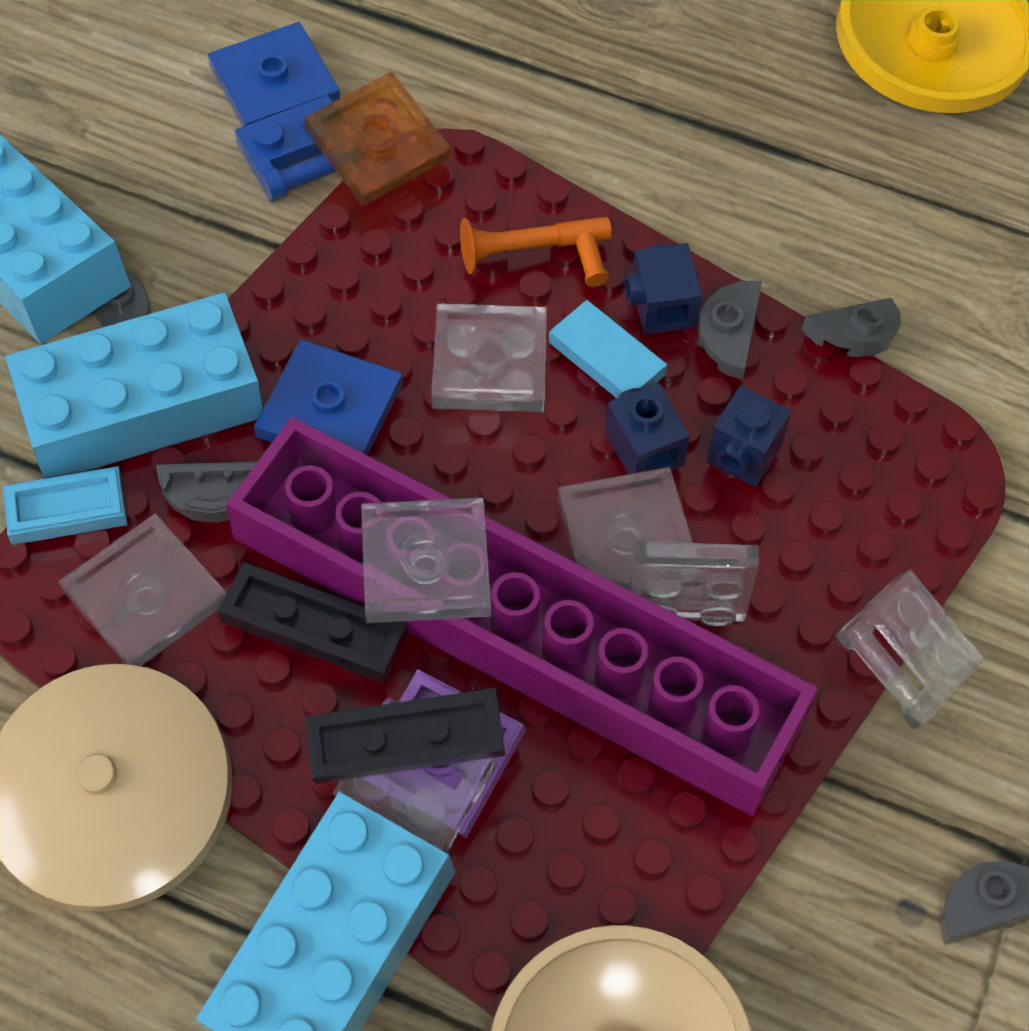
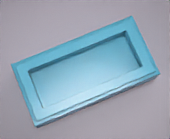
[549,300,667,397]
[3,466,128,545]

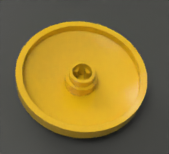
[836,0,1029,113]

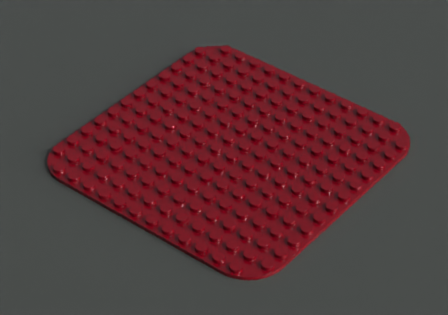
[0,128,1006,1017]

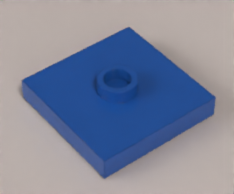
[208,21,341,126]
[254,339,403,456]

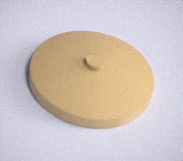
[0,664,233,912]
[491,926,751,1031]

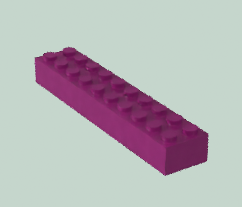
[226,416,818,817]

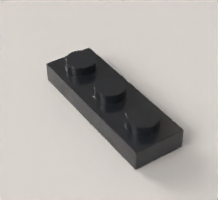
[218,562,408,683]
[305,688,506,784]

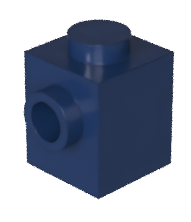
[624,243,702,335]
[605,383,690,485]
[707,386,792,488]

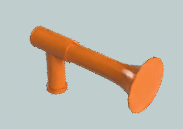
[460,217,612,287]

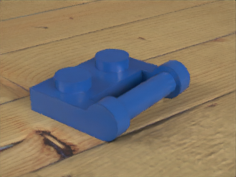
[235,95,367,202]

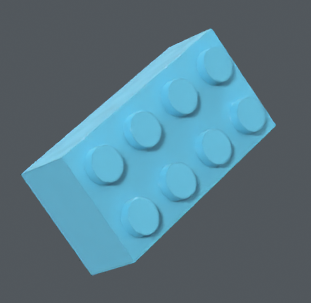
[0,134,131,345]
[5,292,263,479]
[195,792,456,1031]

